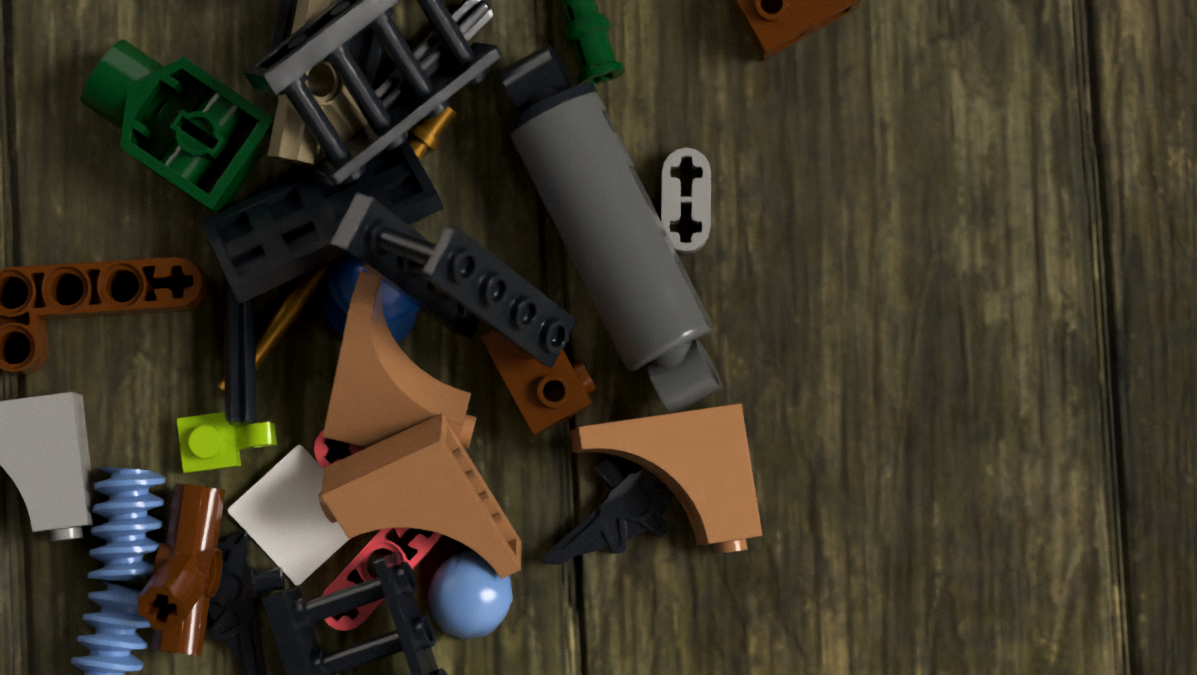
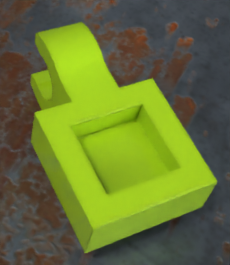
[177,412,277,474]

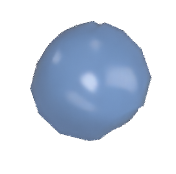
[427,551,513,640]

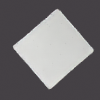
[228,445,350,586]

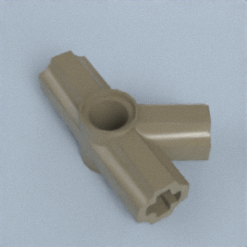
[267,0,369,167]

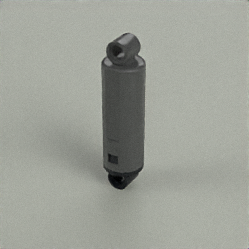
[500,44,722,413]

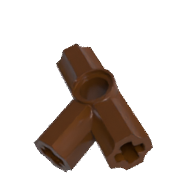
[138,483,225,656]

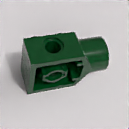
[80,39,275,214]

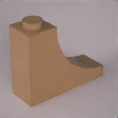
[323,271,477,449]
[569,403,763,555]
[318,413,521,579]

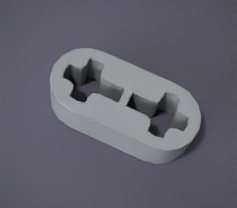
[661,148,711,254]

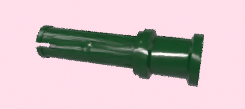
[561,0,625,85]

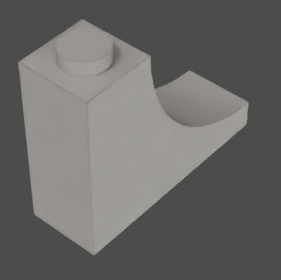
[0,392,98,542]

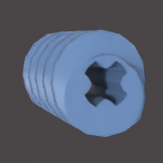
[87,467,166,582]
[71,580,151,675]

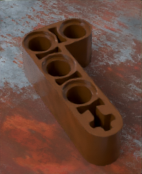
[0,257,209,376]

